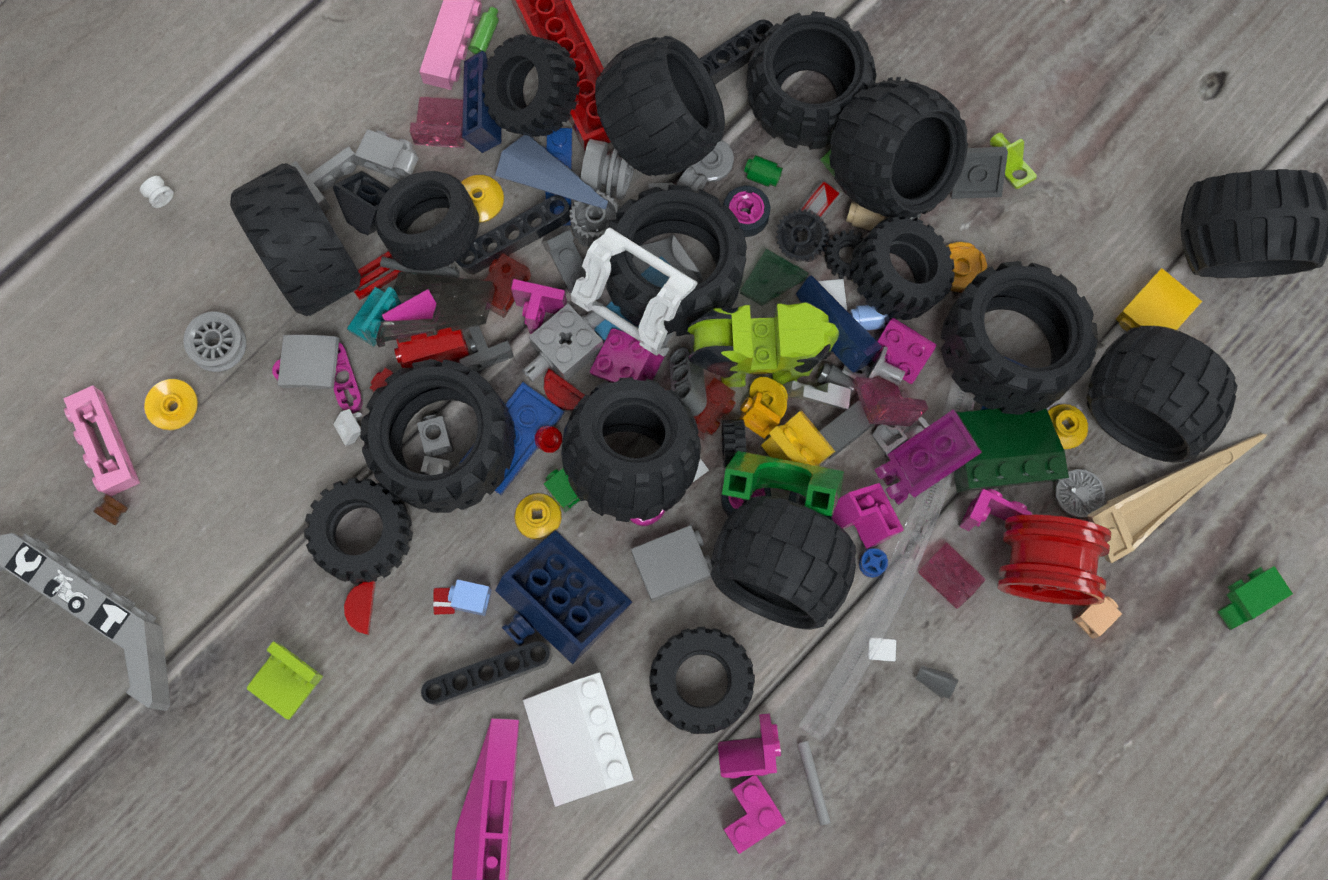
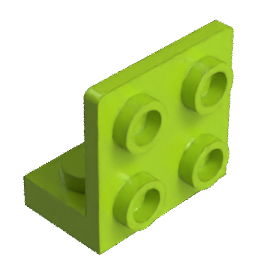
[247,641,323,720]

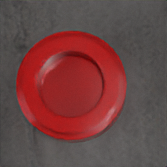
[535,425,562,453]

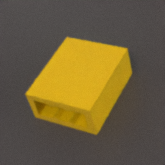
[1116,268,1202,331]

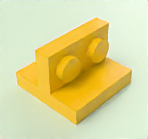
[761,411,836,466]

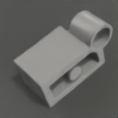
[355,129,419,180]

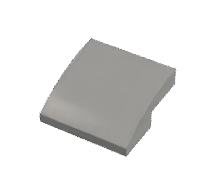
[278,335,339,390]

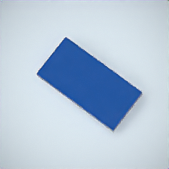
[459,382,565,496]

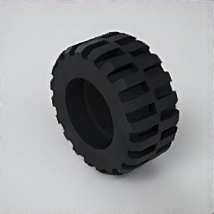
[482,34,580,137]
[851,216,955,320]
[304,478,413,584]
[650,627,755,734]

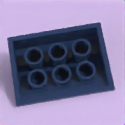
[495,530,633,665]

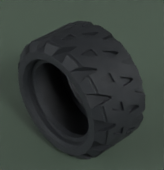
[230,163,361,316]
[606,185,747,336]
[941,261,1098,415]
[360,359,516,513]

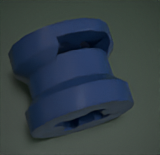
[501,613,536,646]

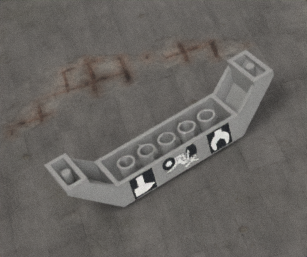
[0,533,171,711]

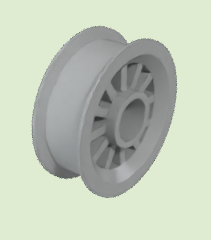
[183,312,246,372]

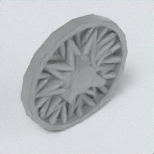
[690,140,734,182]
[1055,469,1105,518]

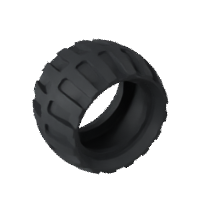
[1180,169,1328,278]

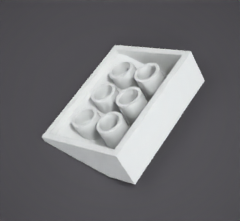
[523,672,634,807]

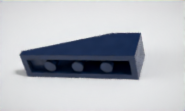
[462,51,502,153]
[796,275,883,373]

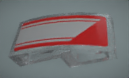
[797,179,844,219]

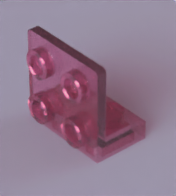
[410,97,465,148]
[853,377,929,426]

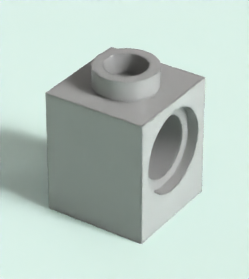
[417,415,454,457]

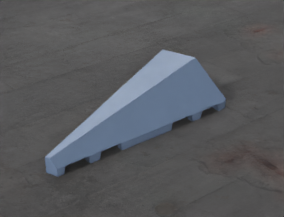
[495,135,608,210]

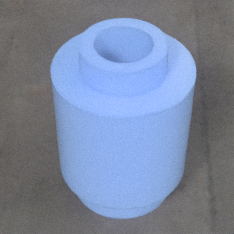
[850,305,889,331]

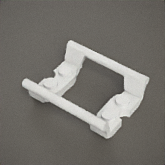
[571,228,697,357]

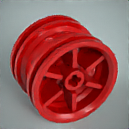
[997,515,1112,606]

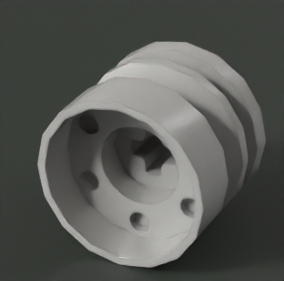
[581,139,634,200]

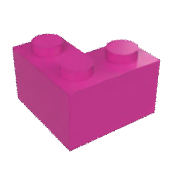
[831,483,904,549]
[723,775,786,854]

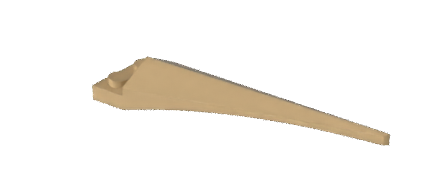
[1087,433,1267,563]

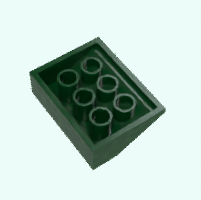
[945,408,1069,493]

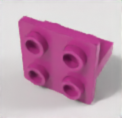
[873,318,936,384]

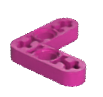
[272,343,363,414]

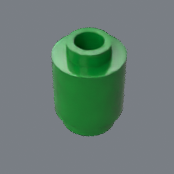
[744,155,783,187]

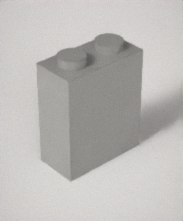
[631,525,713,602]

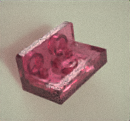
[918,542,986,609]

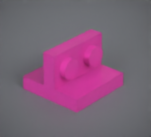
[511,279,567,334]

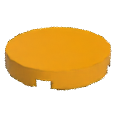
[946,242,987,293]

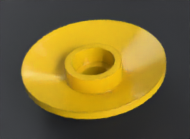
[461,175,504,223]
[144,379,198,430]

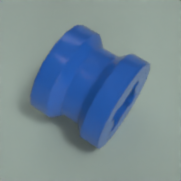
[859,548,888,578]

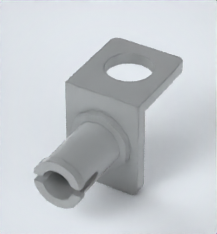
[842,346,905,386]

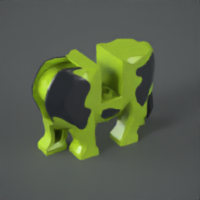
[687,303,839,388]

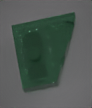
[740,249,809,306]

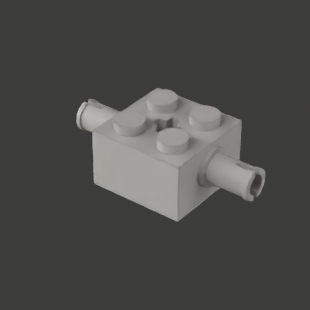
[522,303,605,382]

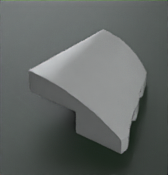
[782,381,851,409]

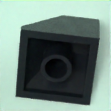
[333,171,390,236]

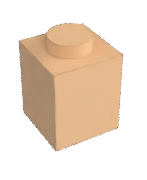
[1073,596,1122,639]

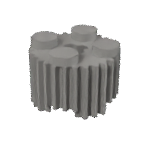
[570,189,620,247]

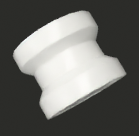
[140,176,174,208]

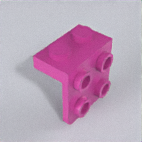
[718,713,781,778]

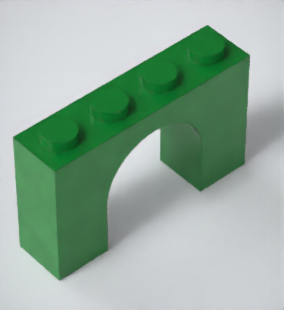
[722,451,844,516]

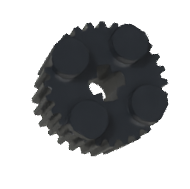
[776,209,830,263]

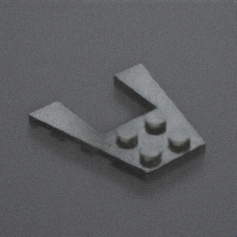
[375,271,495,347]

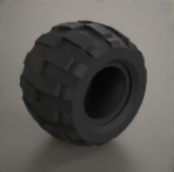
[746,11,877,150]
[595,36,725,176]
[829,80,968,218]
[1086,326,1238,463]
[561,377,701,522]
[710,496,857,630]

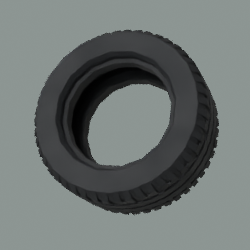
[375,171,479,271]

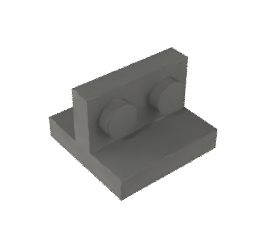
[950,147,1008,199]

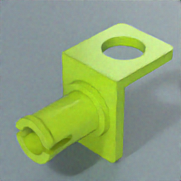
[990,133,1037,189]

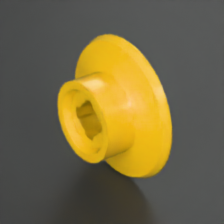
[749,377,788,418]
[1048,404,1088,449]
[514,493,562,540]

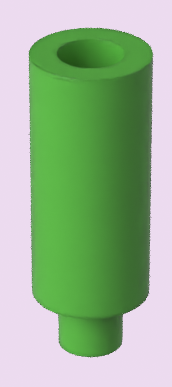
[468,7,499,55]

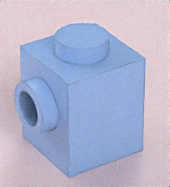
[448,580,492,616]

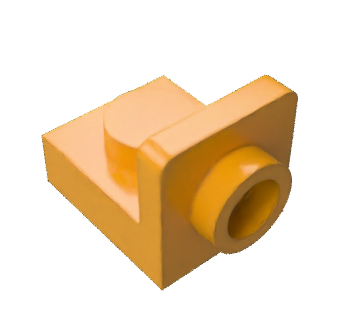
[740,392,781,439]

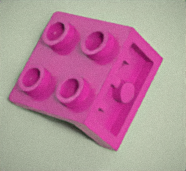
[590,329,665,383]
[959,489,1033,531]

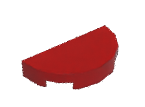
[544,369,585,411]
[344,581,376,635]

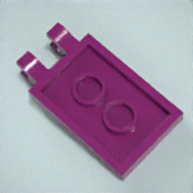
[875,409,982,505]

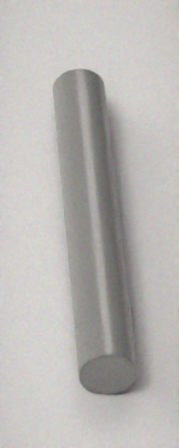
[798,741,831,826]

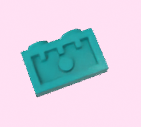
[347,287,402,347]

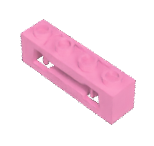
[63,385,140,496]

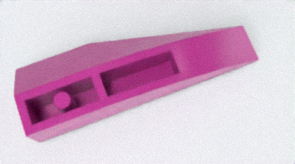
[452,719,519,880]

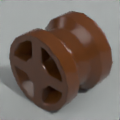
[93,494,129,526]

